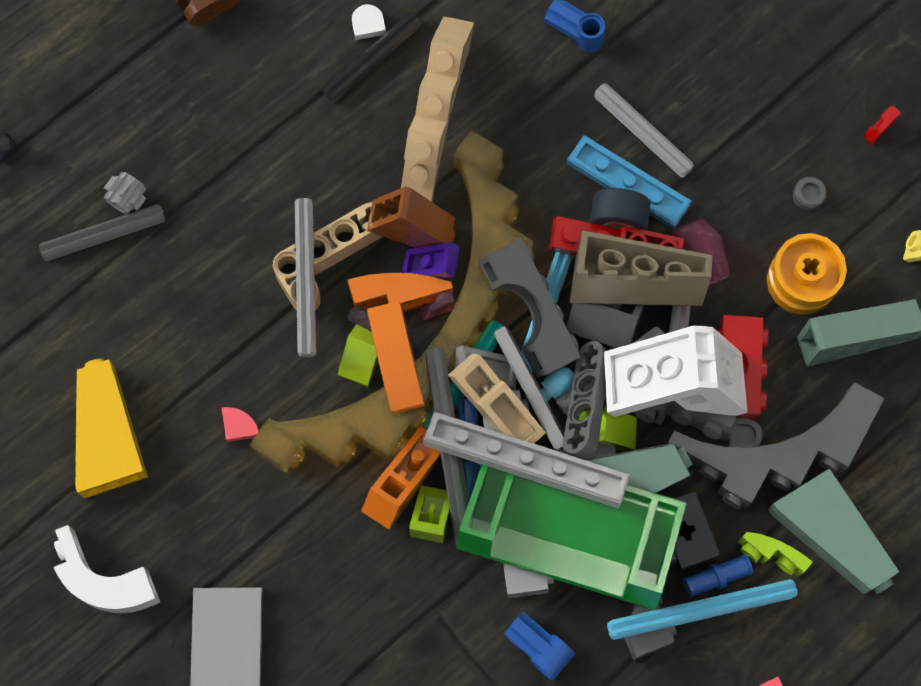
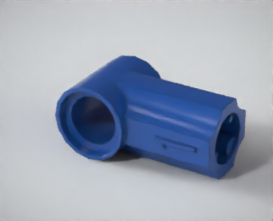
[544,0,605,52]
[504,611,575,681]

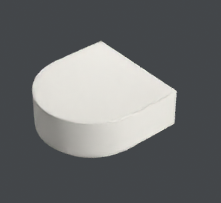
[352,5,386,40]

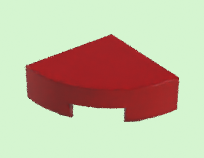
[864,106,901,145]

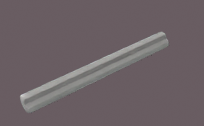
[295,198,316,357]

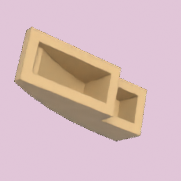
[448,353,546,443]

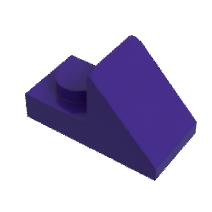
[402,242,460,282]

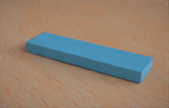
[566,135,692,230]

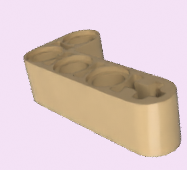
[273,202,383,311]

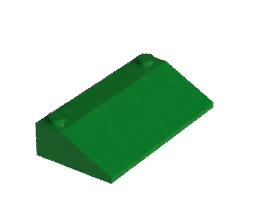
[456,465,686,610]

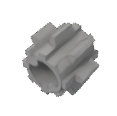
[104,172,146,214]

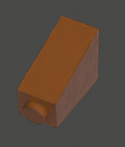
[367,186,455,248]

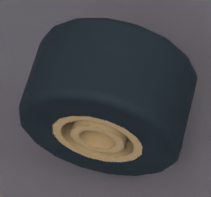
[590,188,651,230]

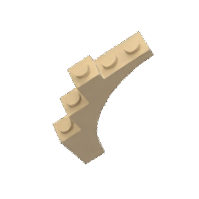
[401,16,474,202]

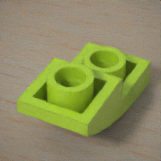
[738,532,813,577]

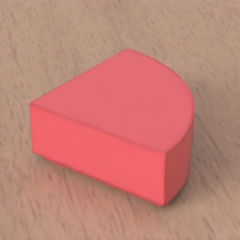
[222,407,260,442]

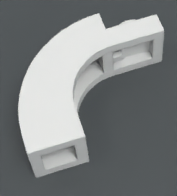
[54,525,160,613]

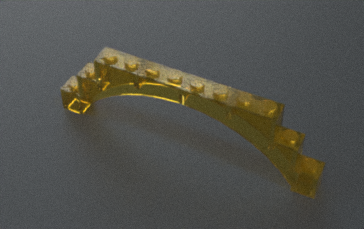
[250,130,535,473]

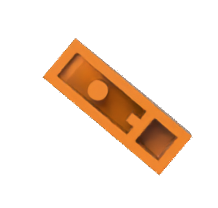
[361,426,441,529]

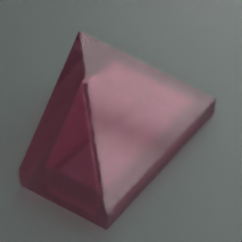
[673,218,730,285]

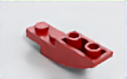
[549,216,684,256]

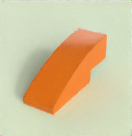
[347,273,453,313]
[367,301,425,414]

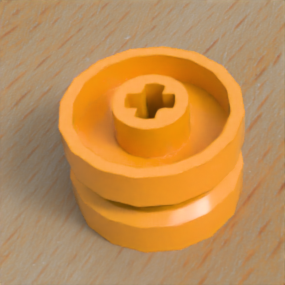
[767,233,847,315]

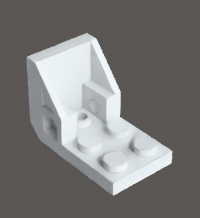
[604,325,748,417]

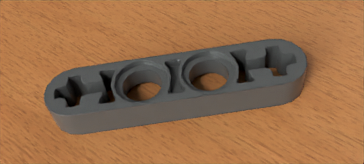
[563,341,608,460]

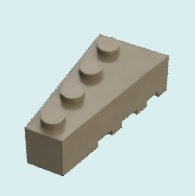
[570,230,712,306]

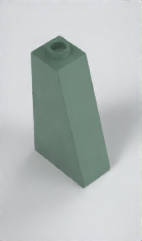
[797,299,921,367]
[587,443,692,493]
[768,469,899,594]

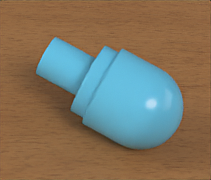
[541,367,574,402]

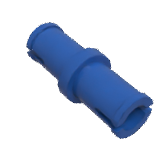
[682,554,753,598]

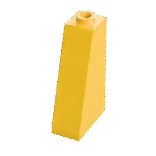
[75,359,148,498]

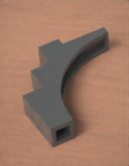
[667,382,884,509]

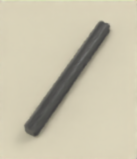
[425,347,469,546]

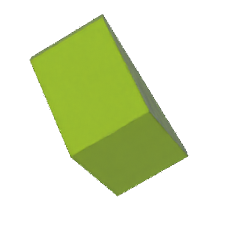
[338,316,379,387]
[577,408,637,451]
[409,486,450,543]

